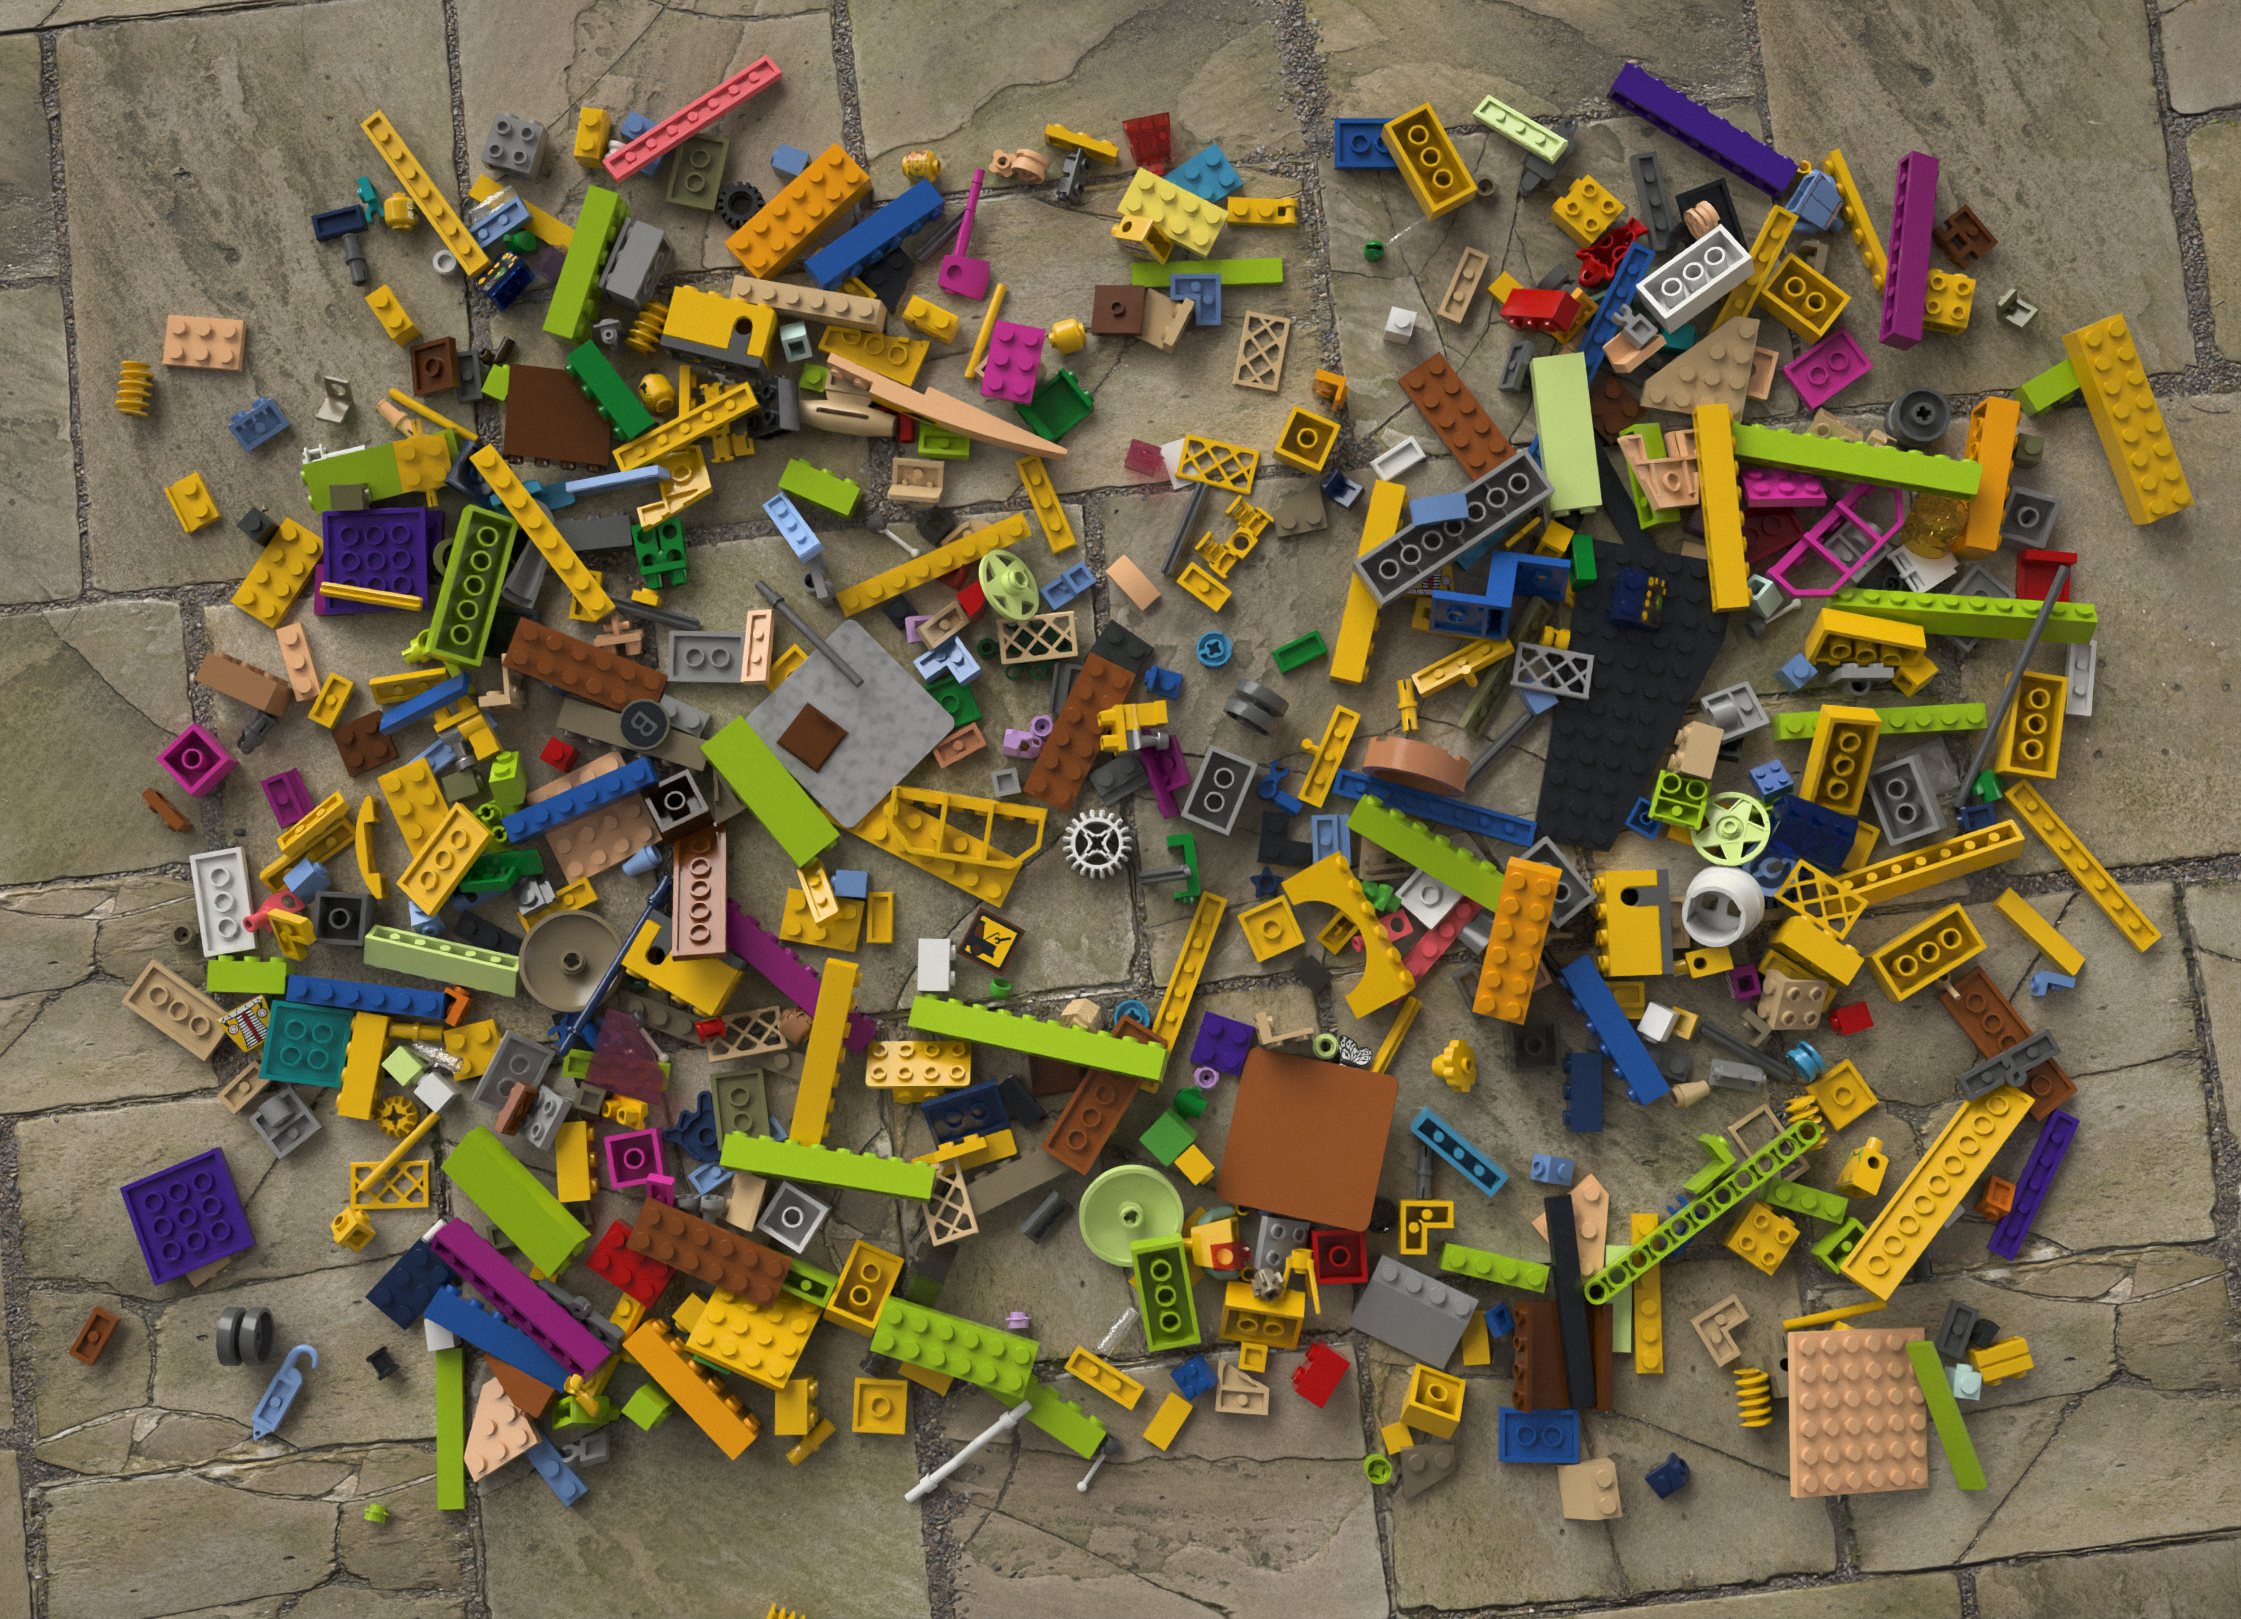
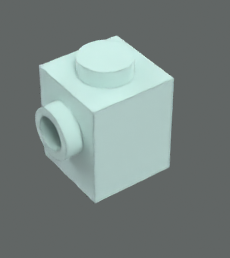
[779,320,813,363]
[1747,574,1784,619]
[1944,1363,1982,1400]

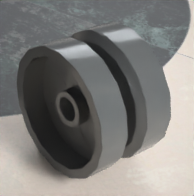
[1884,387,1951,450]
[1223,678,1289,737]
[216,1307,274,1366]

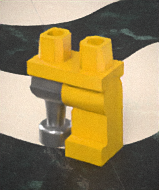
[433,695,505,772]
[1097,700,1169,756]

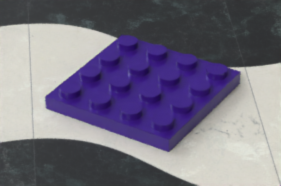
[322,507,431,614]
[120,1147,257,1286]

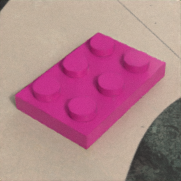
[980,320,1046,406]
[1780,326,1874,412]
[1738,468,1827,507]

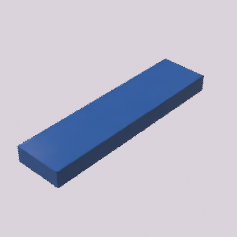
[379,671,470,736]

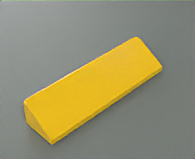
[259,814,356,894]
[1991,887,2085,977]

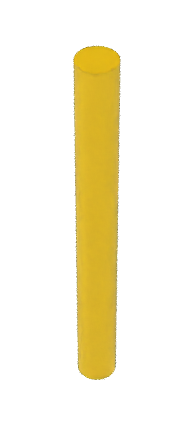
[963,284,1007,380]
[388,388,480,443]
[358,1111,441,1194]
[1782,1300,1887,1331]

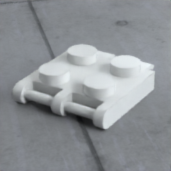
[1886,530,1959,593]

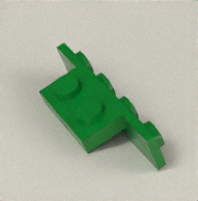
[459,849,544,894]

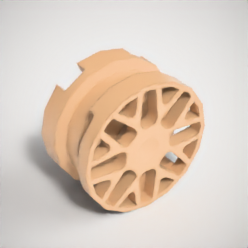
[1010,149,1050,184]
[1684,201,1722,240]

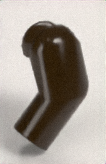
[479,336,516,366]

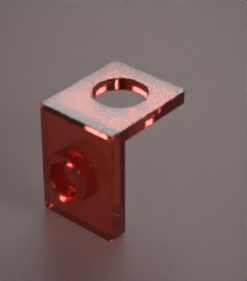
[935,563,971,592]
[1210,1238,1251,1271]

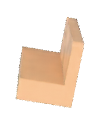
[1602,331,1667,373]

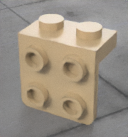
[887,457,945,506]
[1757,969,1828,1030]

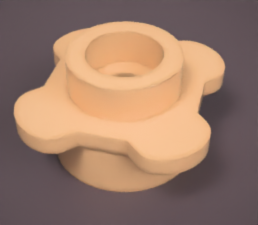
[989,149,1017,178]

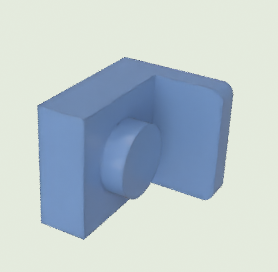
[2029,971,2076,998]

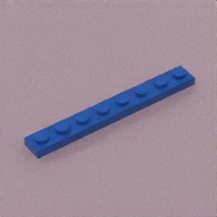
[1331,768,1537,848]

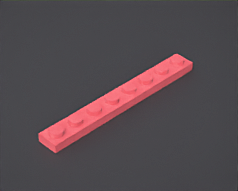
[602,55,783,184]

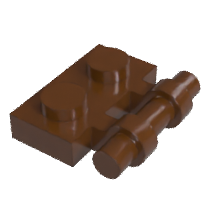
[1931,204,1998,271]

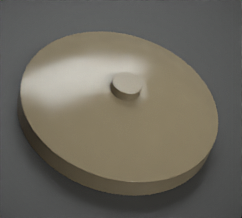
[518,909,625,1014]

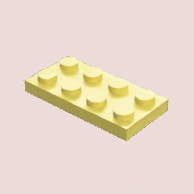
[1117,167,1229,259]

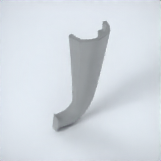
[500,498,555,610]

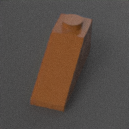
[483,1352,559,1422]

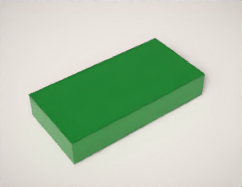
[1271,630,1328,675]

